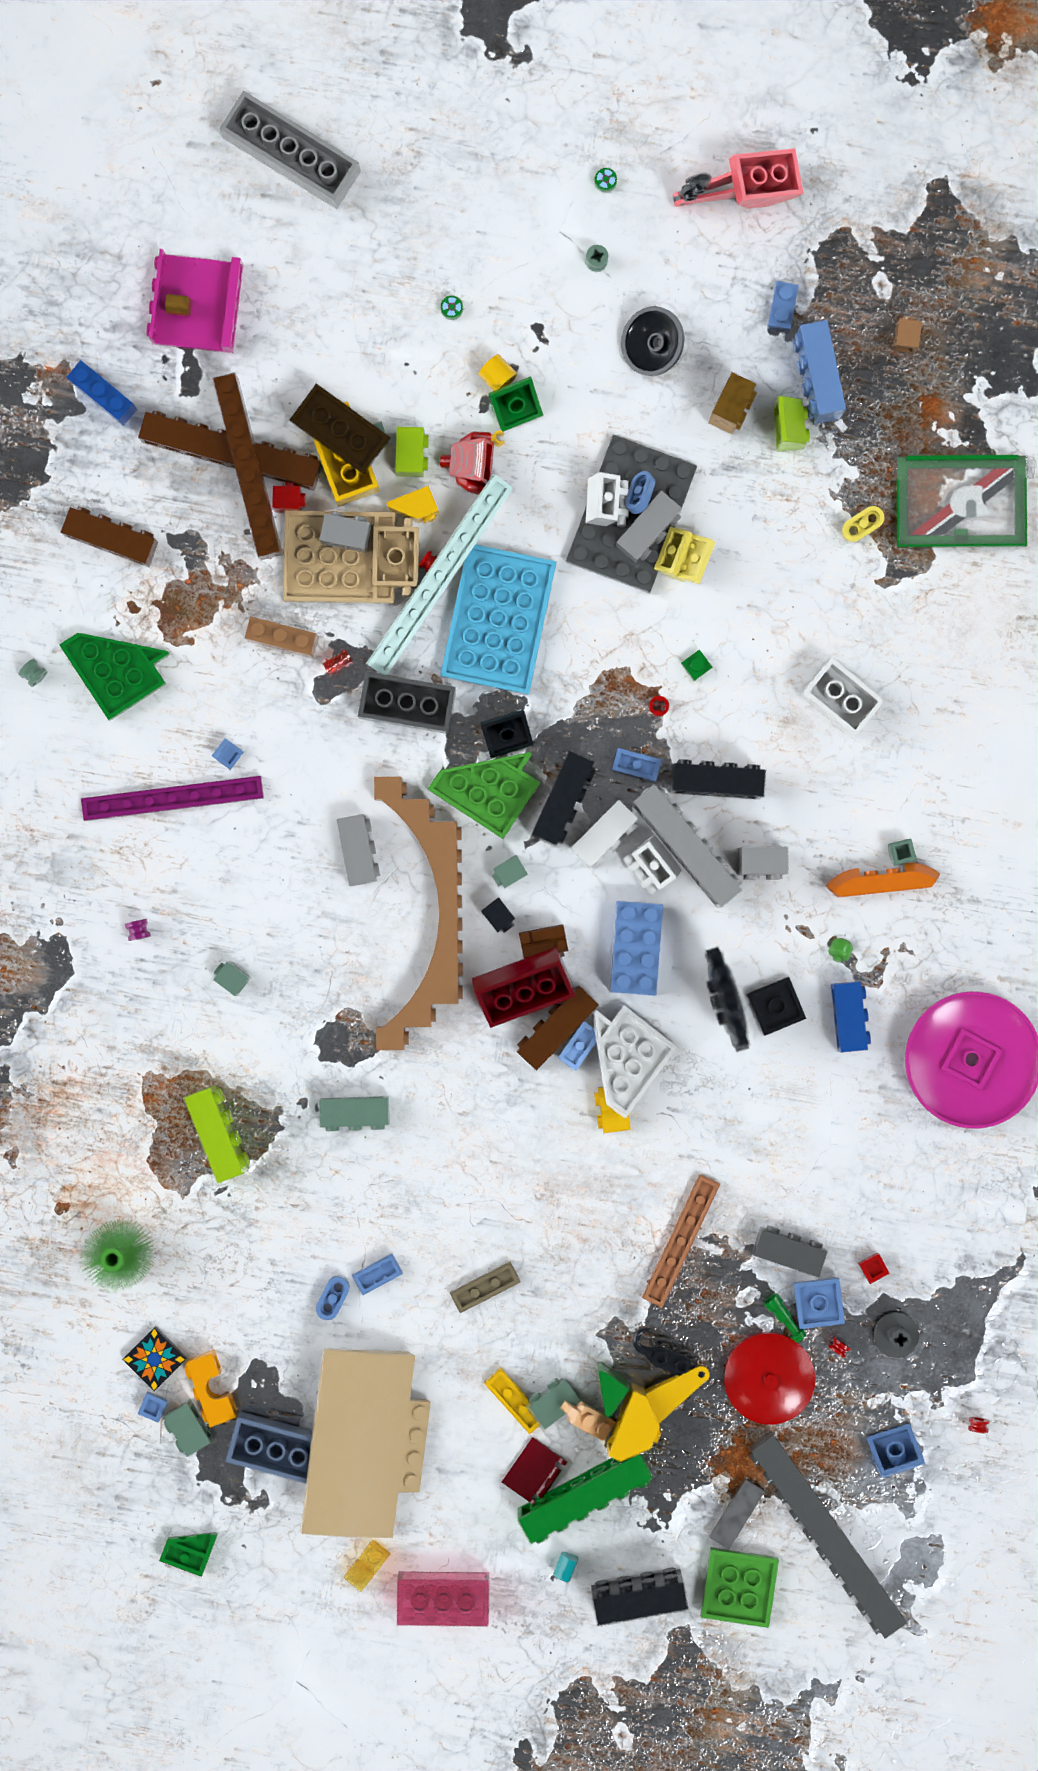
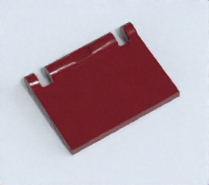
[501,1437,568,1504]

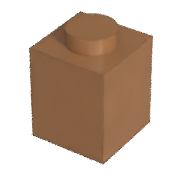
[892,316,922,354]

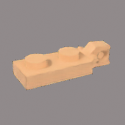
[560,1401,617,1441]

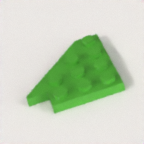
[427,752,540,839]

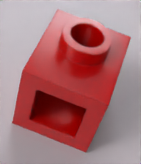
[272,482,306,513]

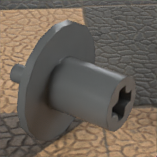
[874,1312,919,1358]

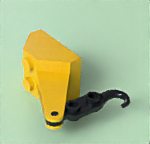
[606,1327,709,1461]

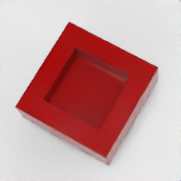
[858,1252,890,1284]

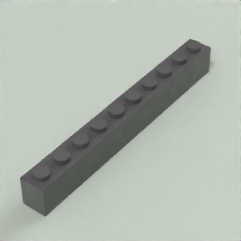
[749,1431,907,1639]

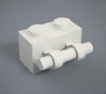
[586,472,629,527]
[623,835,682,895]

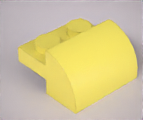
[654,527,716,585]

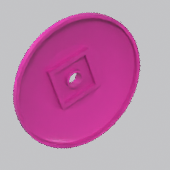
[905,991,1038,1129]

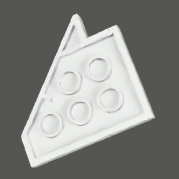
[592,1005,678,1119]

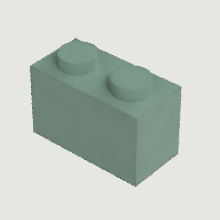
[525,1378,581,1430]
[164,1399,213,1457]

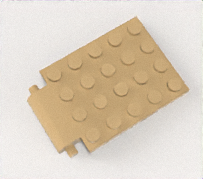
[283,510,419,604]

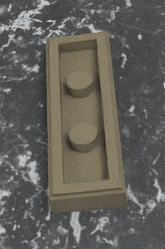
[450,1261,521,1313]

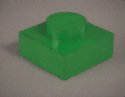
[681,649,713,681]

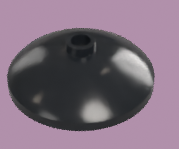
[621,306,685,376]

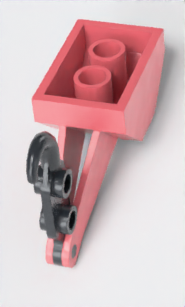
[673,148,804,209]

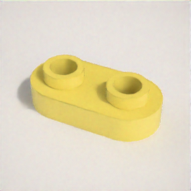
[842,506,884,542]

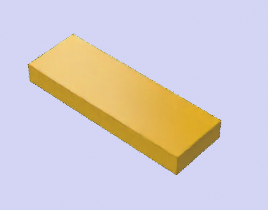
[484,1367,539,1435]

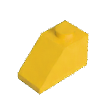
[386,485,439,524]

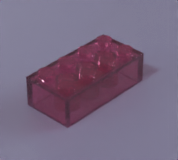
[397,1571,490,1627]

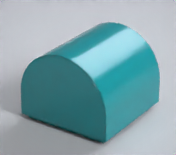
[553,1552,579,1583]

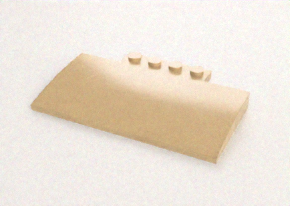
[301,1348,431,1538]

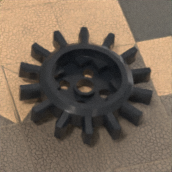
[705,946,750,1052]

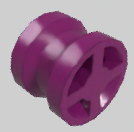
[125,919,151,942]

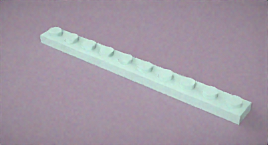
[366,474,513,675]

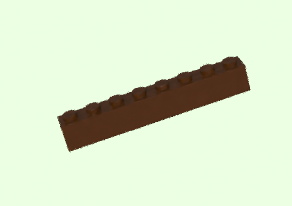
[213,372,283,560]
[138,410,322,491]

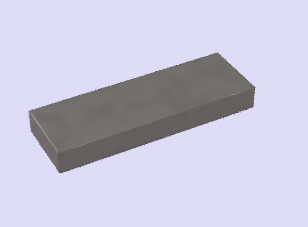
[709,1478,765,1550]

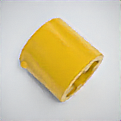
[478,354,518,391]

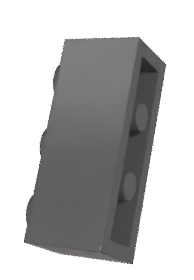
[752,1225,828,1277]

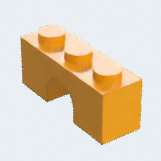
[185,1349,238,1427]

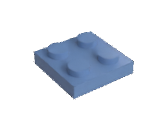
[793,1277,845,1329]

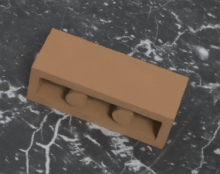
[245,616,319,659]

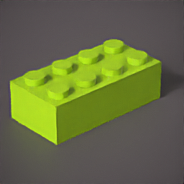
[184,1085,250,1184]

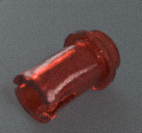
[322,649,352,675]

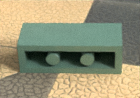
[319,1096,390,1131]

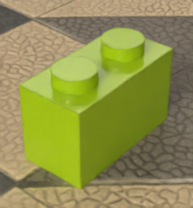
[395,427,429,477]

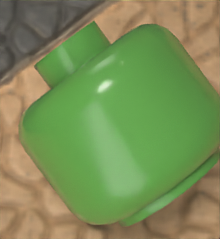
[828,938,853,962]

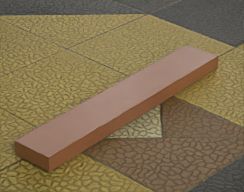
[642,1174,720,1308]

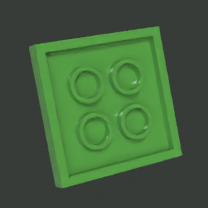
[700,1547,779,1628]

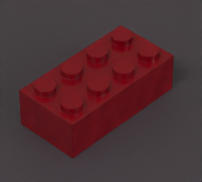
[472,946,575,1028]

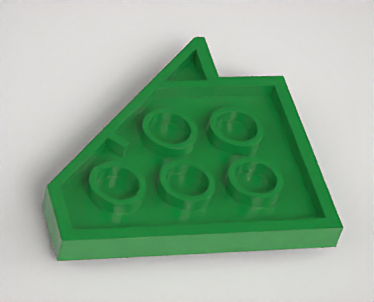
[59,632,170,721]

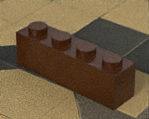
[60,506,159,567]
[517,986,599,1071]

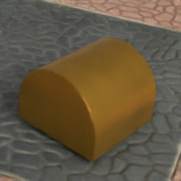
[165,294,192,316]

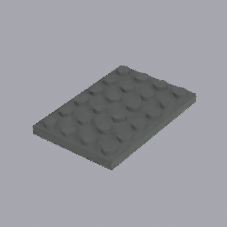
[566,434,697,594]

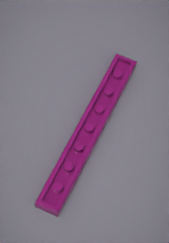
[81,776,264,821]

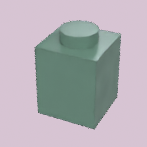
[492,855,528,888]
[213,961,251,996]

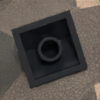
[480,709,534,758]

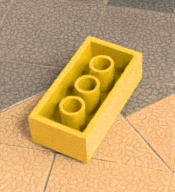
[313,401,380,507]

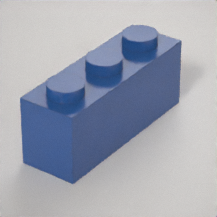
[66,360,138,426]
[831,981,871,1053]

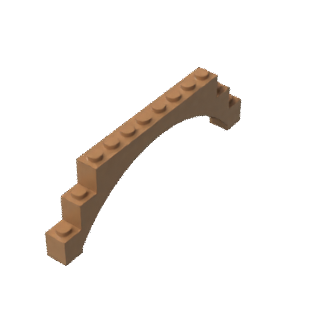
[374,777,463,1050]

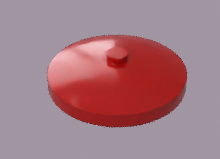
[723,1332,815,1425]

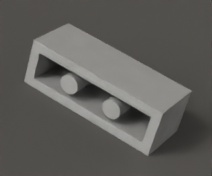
[616,490,682,563]
[337,814,380,886]

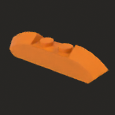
[826,863,940,897]

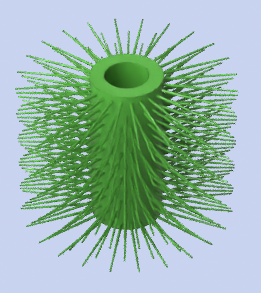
[80,1218,157,1293]

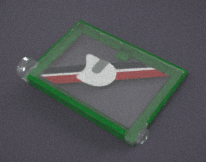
[891,455,1035,548]

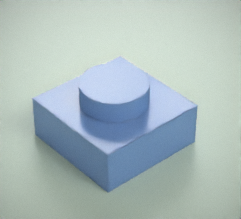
[212,738,244,770]
[137,1391,169,1423]

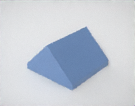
[866,1423,926,1478]

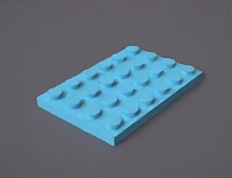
[440,545,557,695]

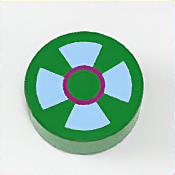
[594,168,617,193]
[440,295,463,320]

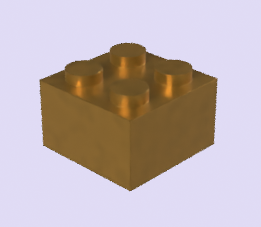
[708,372,757,435]

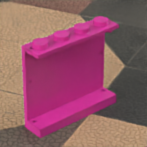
[146,249,244,353]

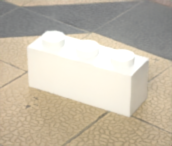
[570,800,638,868]

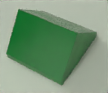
[488,376,544,432]
[597,1362,629,1417]

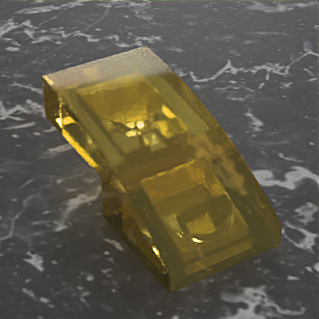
[343,1539,391,1592]

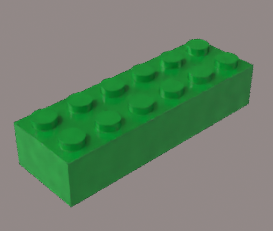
[517,1452,653,1545]

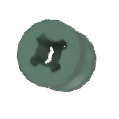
[585,244,609,272]
[18,658,48,687]

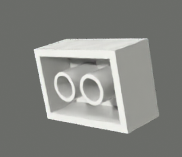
[800,658,885,738]

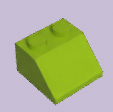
[773,396,810,452]

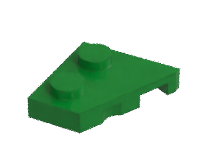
[159,1532,218,1577]

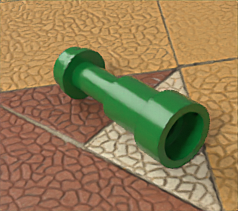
[763,1293,806,1343]

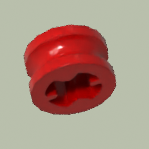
[419,550,438,572]
[649,696,669,716]
[828,1337,851,1358]
[968,1417,990,1433]

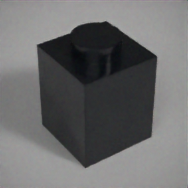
[481,897,515,933]

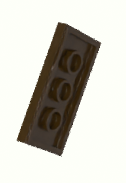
[289,383,391,475]

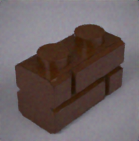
[519,924,568,958]

